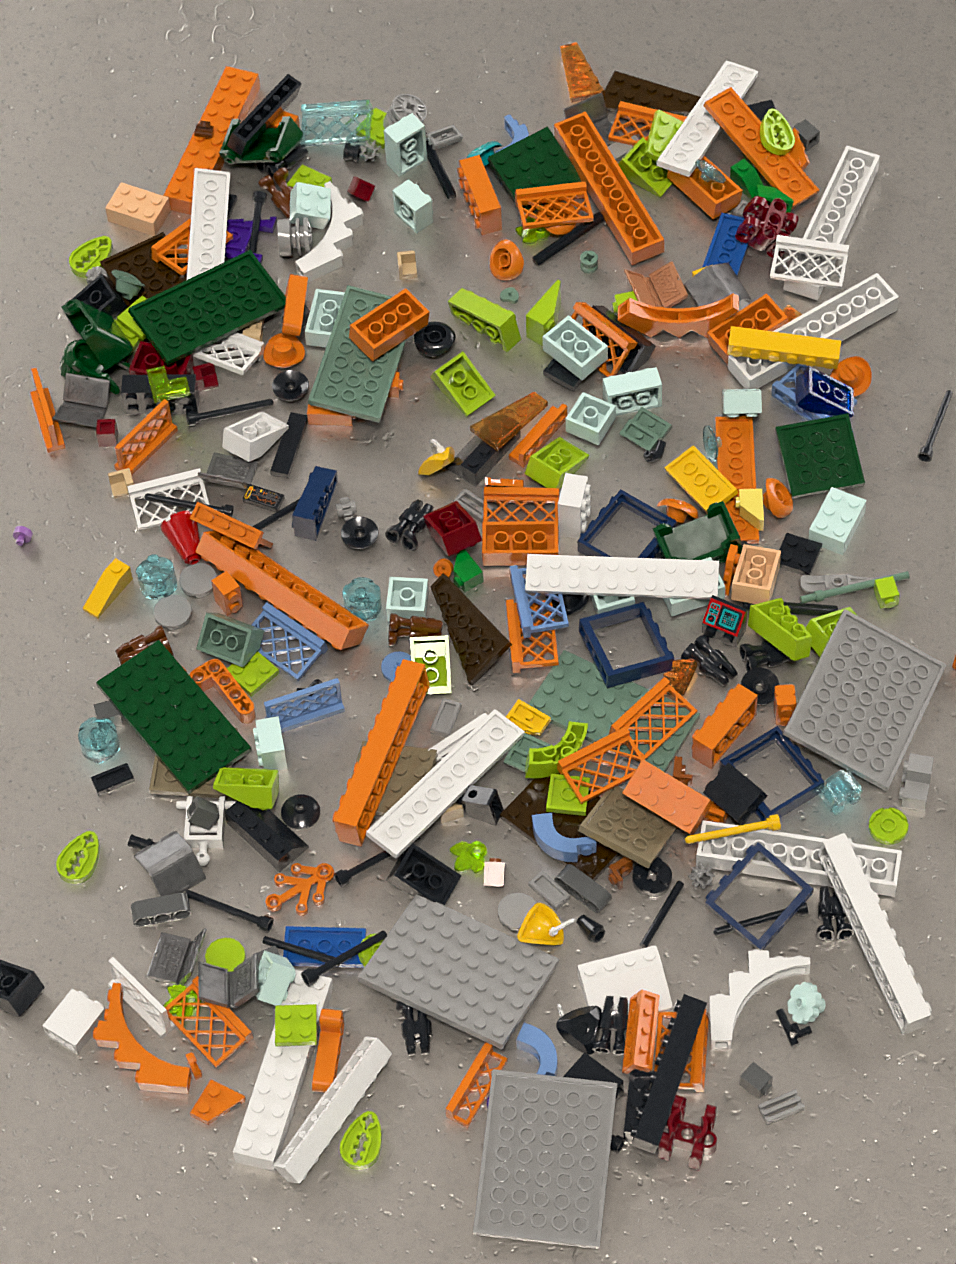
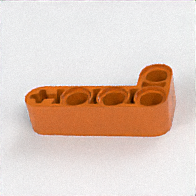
[281,274,308,336]
[190,659,256,724]
[312,1008,344,1093]

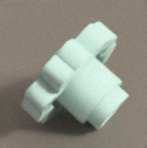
[787,982,825,1025]

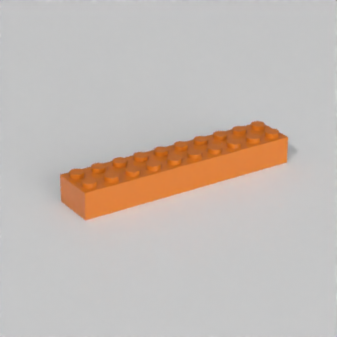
[163,66,260,215]
[554,111,664,265]
[195,530,369,650]
[332,659,430,847]

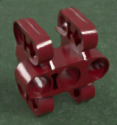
[735,196,799,258]
[658,1095,717,1170]

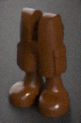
[258,167,293,219]
[388,613,443,646]
[115,625,174,665]

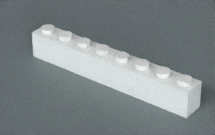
[273,1036,392,1184]

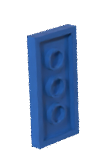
[702,213,751,277]
[283,926,366,968]

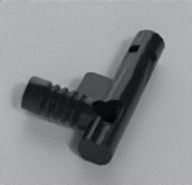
[776,1009,812,1048]

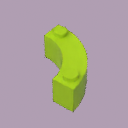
[525,721,588,778]

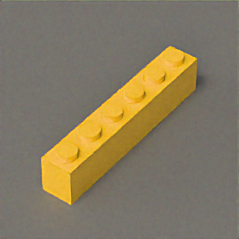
[727,326,841,369]

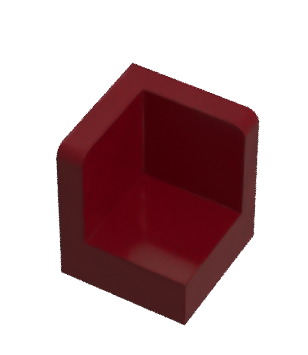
[347,176,375,202]
[193,363,219,391]
[96,419,118,447]

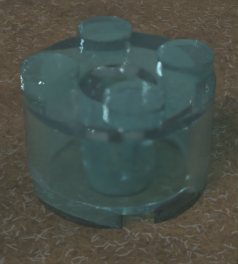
[136,554,177,600]
[342,577,382,621]
[78,717,120,764]
[817,769,863,815]

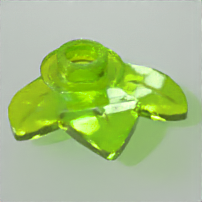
[515,216,550,244]
[450,841,487,874]
[163,985,202,1021]

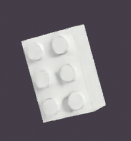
[558,473,591,539]

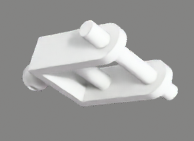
[176,796,236,866]

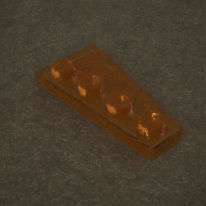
[560,42,605,103]
[470,392,548,450]

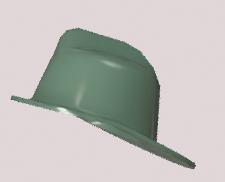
[111,270,145,300]

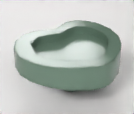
[500,287,519,304]

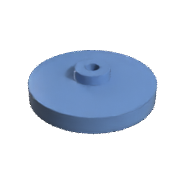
[381,651,411,682]

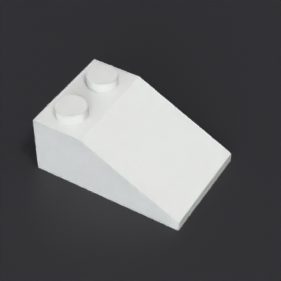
[222,411,289,462]

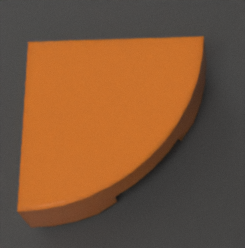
[185,1052,202,1080]

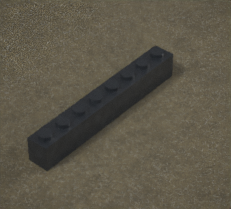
[630,994,707,1154]

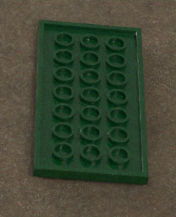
[128,250,286,366]
[96,640,252,794]

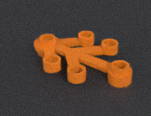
[265,863,334,916]

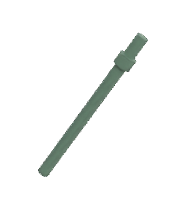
[799,571,910,604]

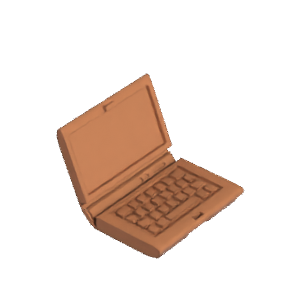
[624,261,688,308]

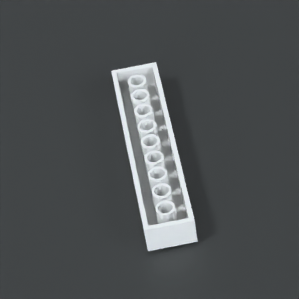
[784,146,880,301]
[728,273,899,389]
[696,820,902,897]
[818,833,932,1035]
[233,970,333,1172]

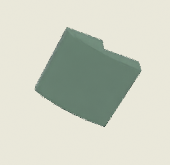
[619,407,672,451]
[504,733,551,772]

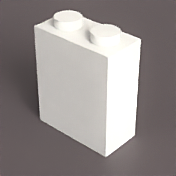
[43,989,105,1054]

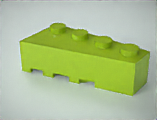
[448,288,521,352]
[748,598,812,661]

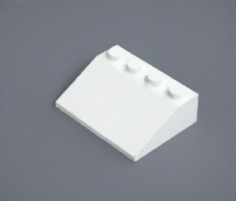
[578,945,673,1013]

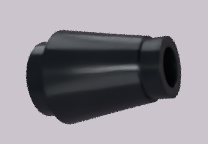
[576,915,605,943]

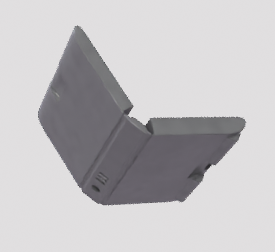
[563,92,621,146]
[684,263,751,307]
[52,373,110,428]
[198,452,258,489]
[134,831,206,896]
[147,928,207,985]
[198,953,259,1008]

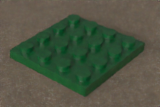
[487,126,581,215]
[775,413,865,499]

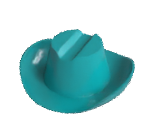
[466,141,502,166]

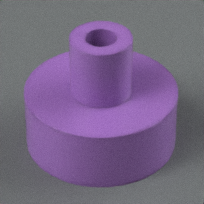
[13,526,33,546]

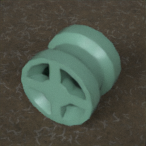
[580,251,598,274]

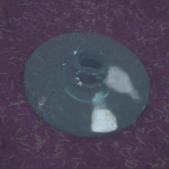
[695,159,726,183]
[703,425,722,462]

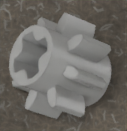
[360,139,381,162]
[85,267,107,285]
[336,497,357,521]
[688,863,715,889]

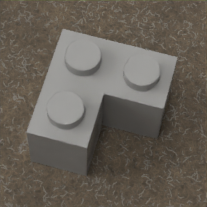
[899,753,934,811]

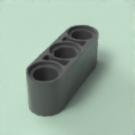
[554,864,612,913]
[131,893,191,927]

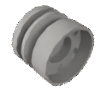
[383,94,427,129]
[277,217,313,257]

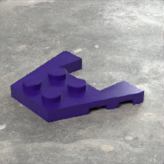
[225,216,277,263]

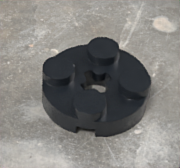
[632,857,672,897]

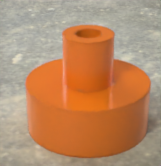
[433,558,454,578]

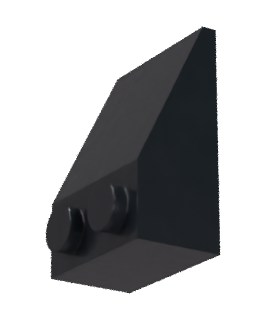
[62,273,128,333]
[386,843,462,906]
[0,959,45,1017]

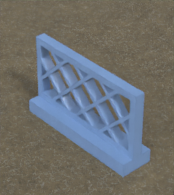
[771,364,857,421]
[510,565,569,638]
[252,602,328,681]
[264,678,345,733]

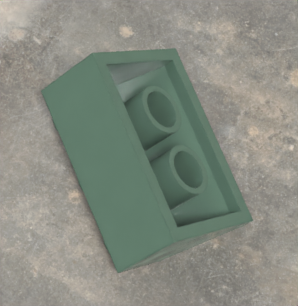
[196,613,265,667]

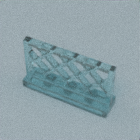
[301,100,373,147]

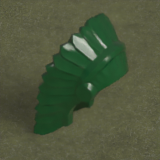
[59,339,130,394]

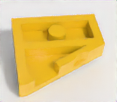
[506,699,551,736]

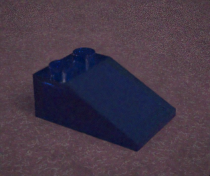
[796,366,854,418]

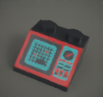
[702,595,747,647]

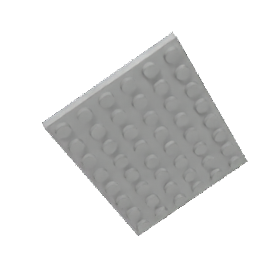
[783,609,946,791]
[358,894,559,1050]
[473,1069,617,1249]

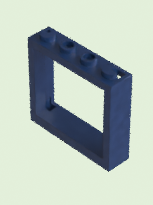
[577,489,677,559]
[578,602,674,688]
[720,726,825,821]
[705,842,814,951]

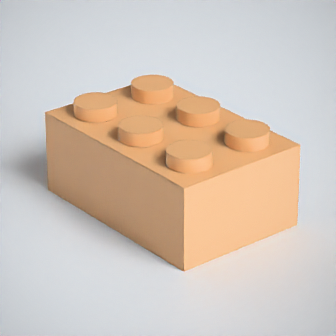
[105,182,171,236]
[731,544,781,604]

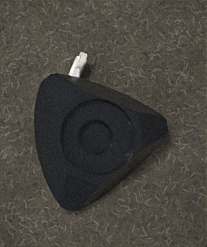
[556,1004,602,1055]

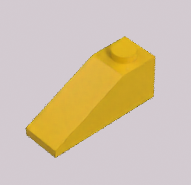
[83,558,133,619]

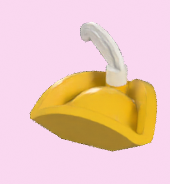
[418,439,455,475]
[517,903,576,945]

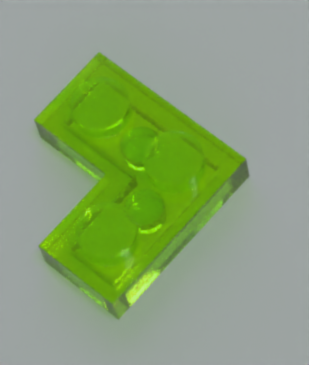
[146,366,190,403]

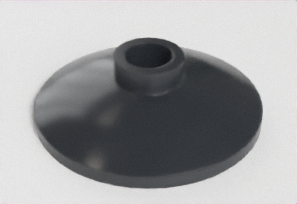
[272,370,309,401]
[341,517,379,549]
[741,667,780,705]
[281,794,320,830]

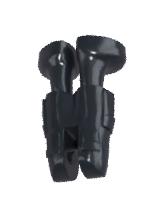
[256,143,308,177]
[385,499,434,551]
[681,634,738,686]
[740,641,792,671]
[816,886,854,941]
[592,995,628,1055]
[396,1001,432,1056]

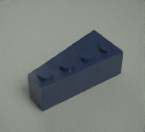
[292,466,338,541]

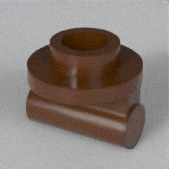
[194,121,214,138]

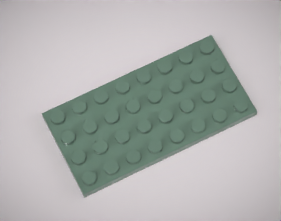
[308,285,407,423]
[528,650,700,773]

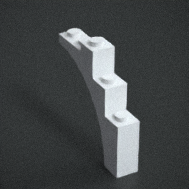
[295,181,364,283]
[709,949,810,1049]

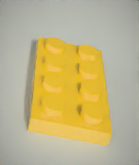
[664,445,738,512]

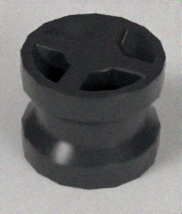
[343,143,361,162]

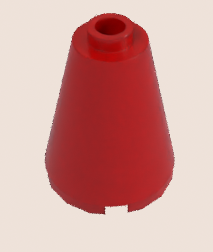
[160,511,201,565]

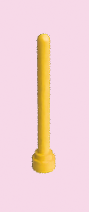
[685,814,781,844]

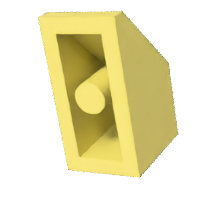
[735,489,764,531]

